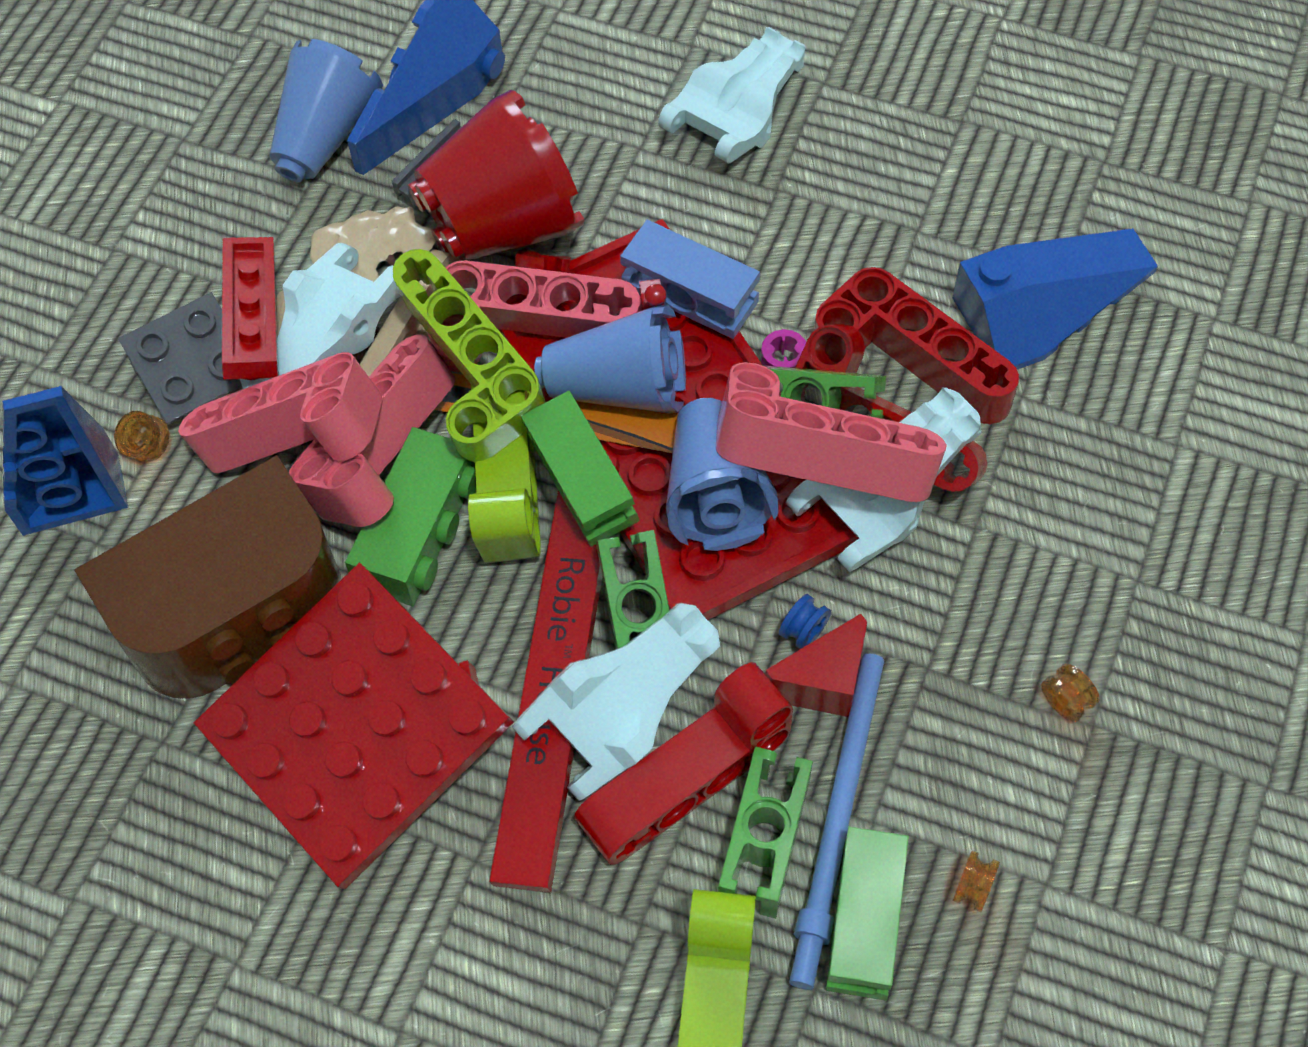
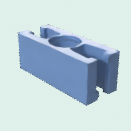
[620,219,760,339]

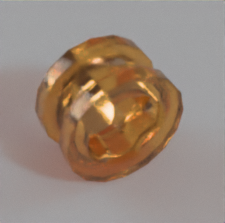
[114,411,170,462]
[1041,663,1100,722]
[953,850,1000,912]

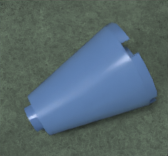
[269,39,383,182]
[534,304,686,413]
[666,398,778,551]

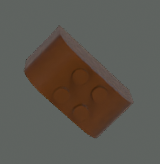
[74,455,342,699]

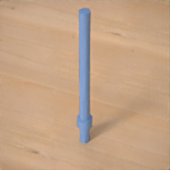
[789,653,884,990]

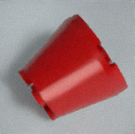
[407,90,584,261]

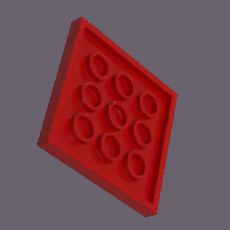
[193,562,514,889]

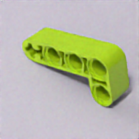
[393,249,545,462]
[468,385,541,563]
[678,889,756,1047]

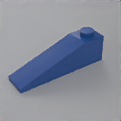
[347,0,505,175]
[952,229,1158,370]
[2,386,129,536]

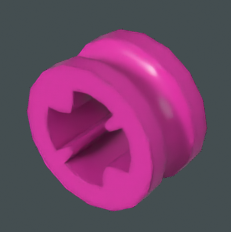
[761,329,806,368]

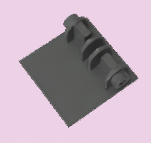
[118,292,242,425]

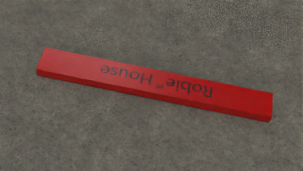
[489,457,620,893]

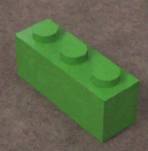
[345,427,476,607]

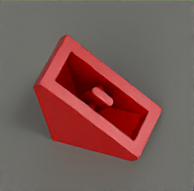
[765,614,868,717]

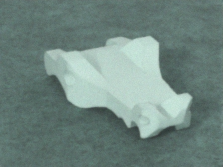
[658,27,805,163]
[240,243,401,389]
[786,387,981,572]
[512,603,720,801]

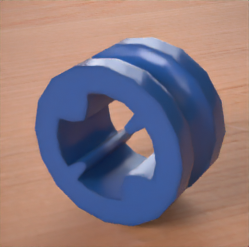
[779,594,832,649]

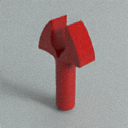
[515,249,571,273]
[639,279,666,310]

